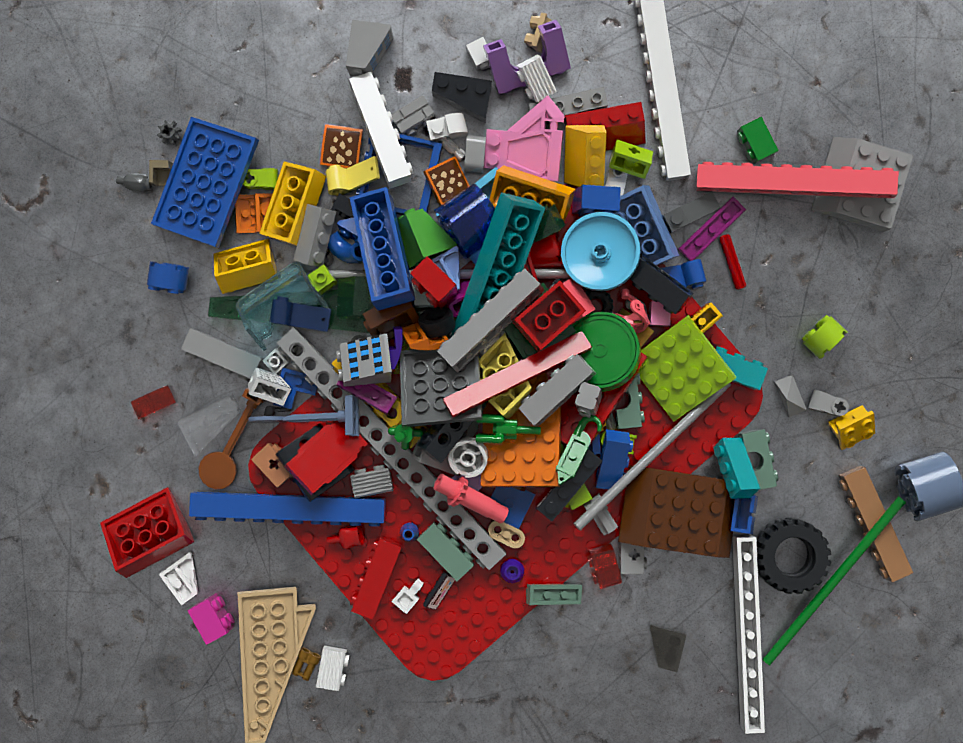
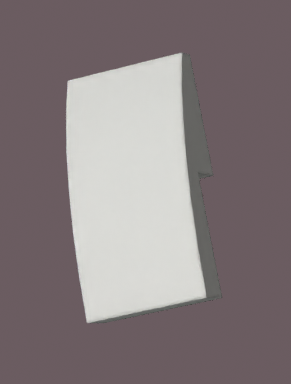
[262,345,303,374]

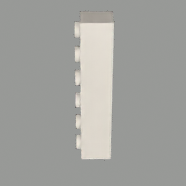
[349,72,413,189]

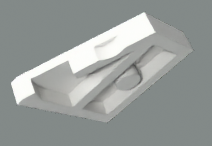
[159,552,199,606]

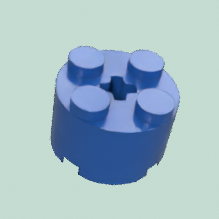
[147,261,189,294]

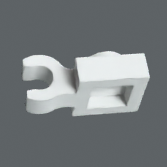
[392,579,424,614]

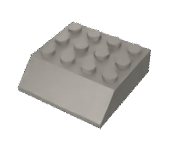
[812,137,913,232]

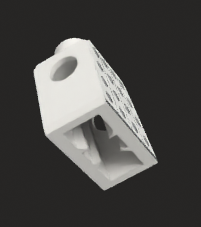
[248,368,291,406]

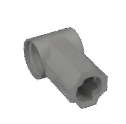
[583,494,618,535]

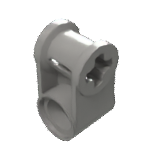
[808,390,849,416]

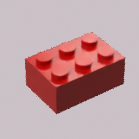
[410,256,458,309]
[512,280,586,352]

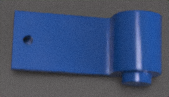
[661,259,706,289]

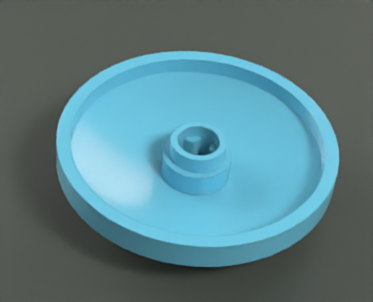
[561,212,641,291]

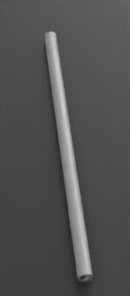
[573,383,731,531]

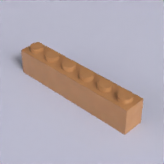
[839,466,913,583]

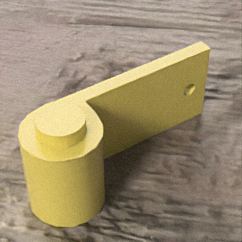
[326,156,380,196]

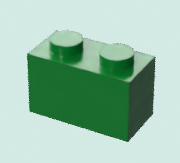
[737,116,779,164]

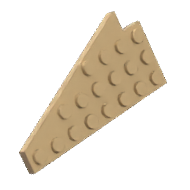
[237,587,316,743]

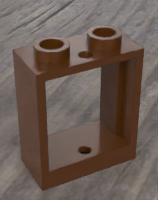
[363,301,419,341]

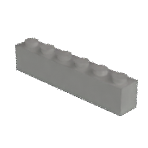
[437,268,544,373]

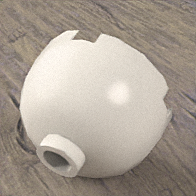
[448,437,488,478]

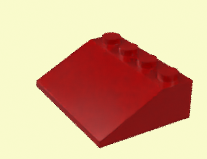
[100,487,194,578]

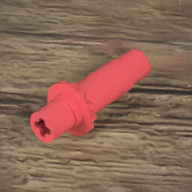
[434,474,509,523]

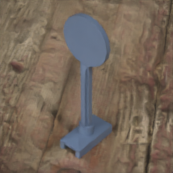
[248,395,359,436]

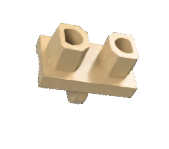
[524,12,552,53]

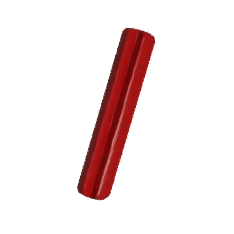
[719,234,746,290]

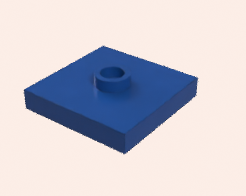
[491,487,535,529]

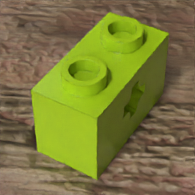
[609,140,653,179]

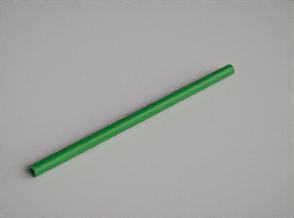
[762,496,906,666]

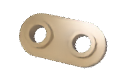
[488,521,525,548]

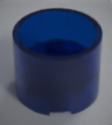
[434,184,495,259]

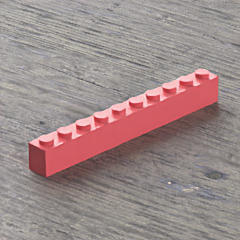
[697,162,899,199]

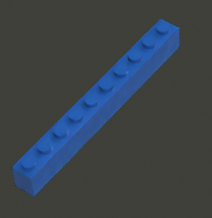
[189,492,386,526]

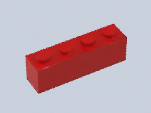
[350,536,403,620]

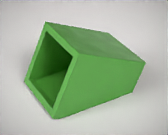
[397,208,457,268]

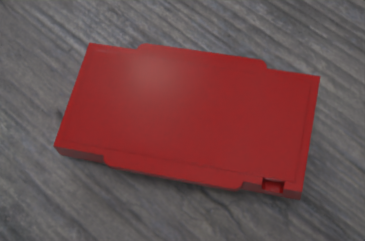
[285,421,368,495]

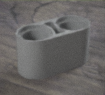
[464,135,486,173]

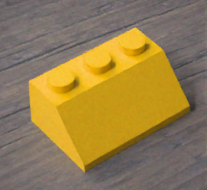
[564,125,606,187]
[213,238,278,294]

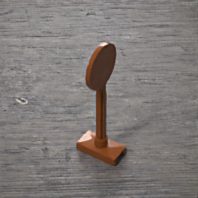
[198,388,267,489]

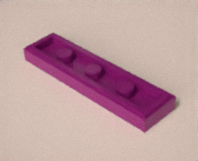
[677,196,746,261]

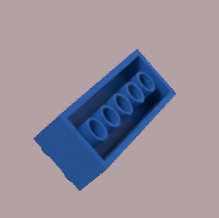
[350,187,416,311]

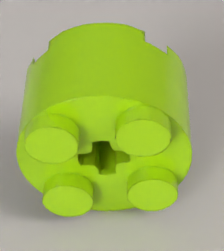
[802,315,848,359]

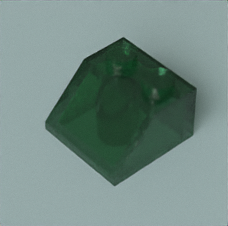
[336,276,375,318]

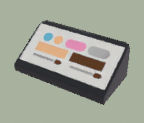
[423,570,455,610]

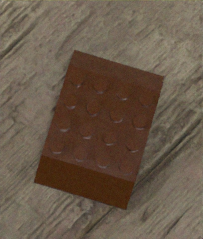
[618,465,735,558]

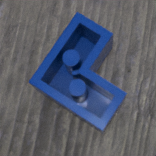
[572,185,621,217]

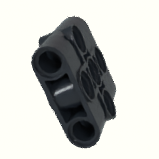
[275,423,354,502]

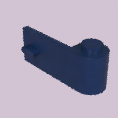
[269,296,332,332]

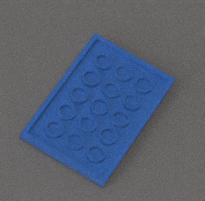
[151,117,259,248]

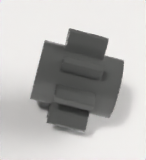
[157,120,182,145]

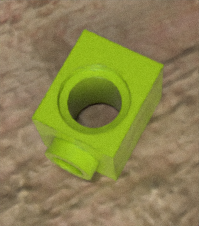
[308,264,338,294]

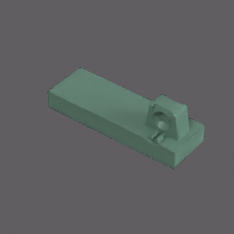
[526,584,582,605]

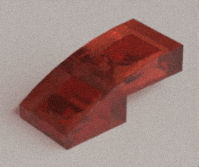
[130,385,176,420]

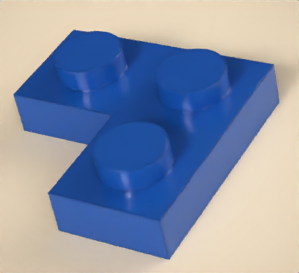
[273,368,318,410]

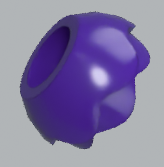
[500,559,524,583]

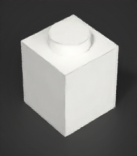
[466,37,489,71]

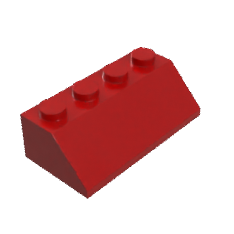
[564,102,646,151]

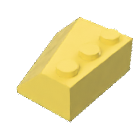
[479,333,532,419]

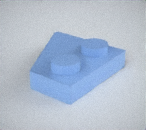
[432,246,460,291]

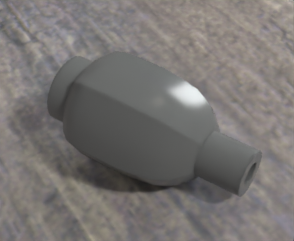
[116,173,153,192]

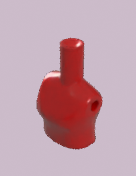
[327,526,364,549]

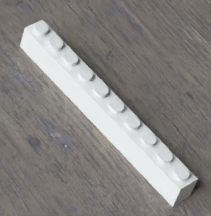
[634,0,691,181]
[732,535,765,734]

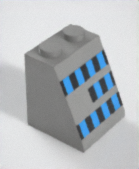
[346,20,393,77]
[336,334,392,386]

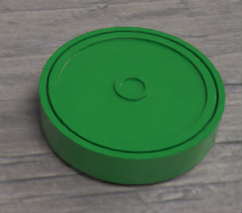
[563,312,641,392]

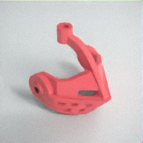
[615,289,650,334]

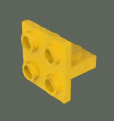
[828,405,875,450]

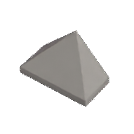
[774,375,807,417]

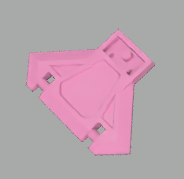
[484,95,565,181]

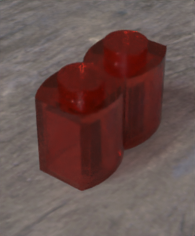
[587,543,622,589]

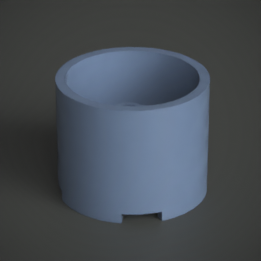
[894,451,963,521]

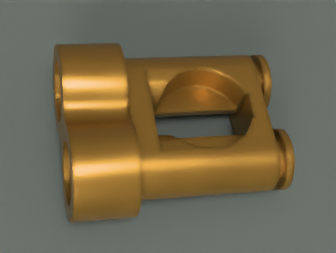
[292,647,321,681]

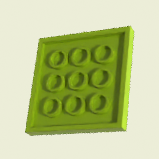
[638,315,736,422]

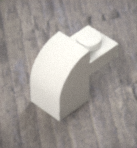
[426,113,468,141]

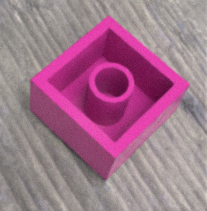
[187,593,235,645]

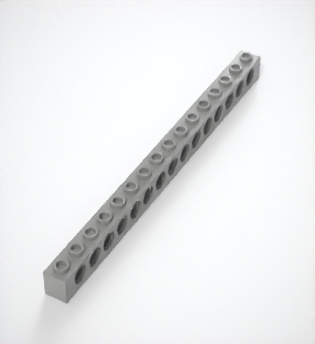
[277,327,506,570]

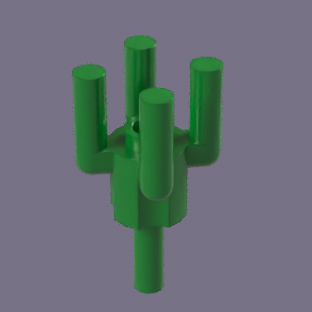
[476,414,541,444]
[388,423,426,450]

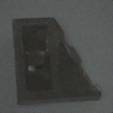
[650,624,687,672]

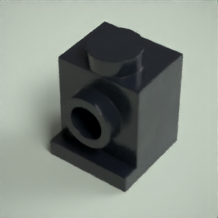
[331,193,354,219]

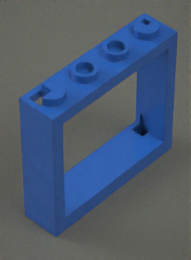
[356,134,443,216]

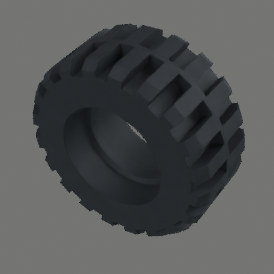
[757,518,831,594]

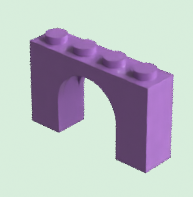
[483,20,571,94]

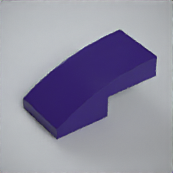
[389,326,403,370]

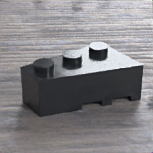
[432,72,492,123]

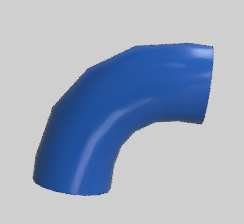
[327,231,363,264]

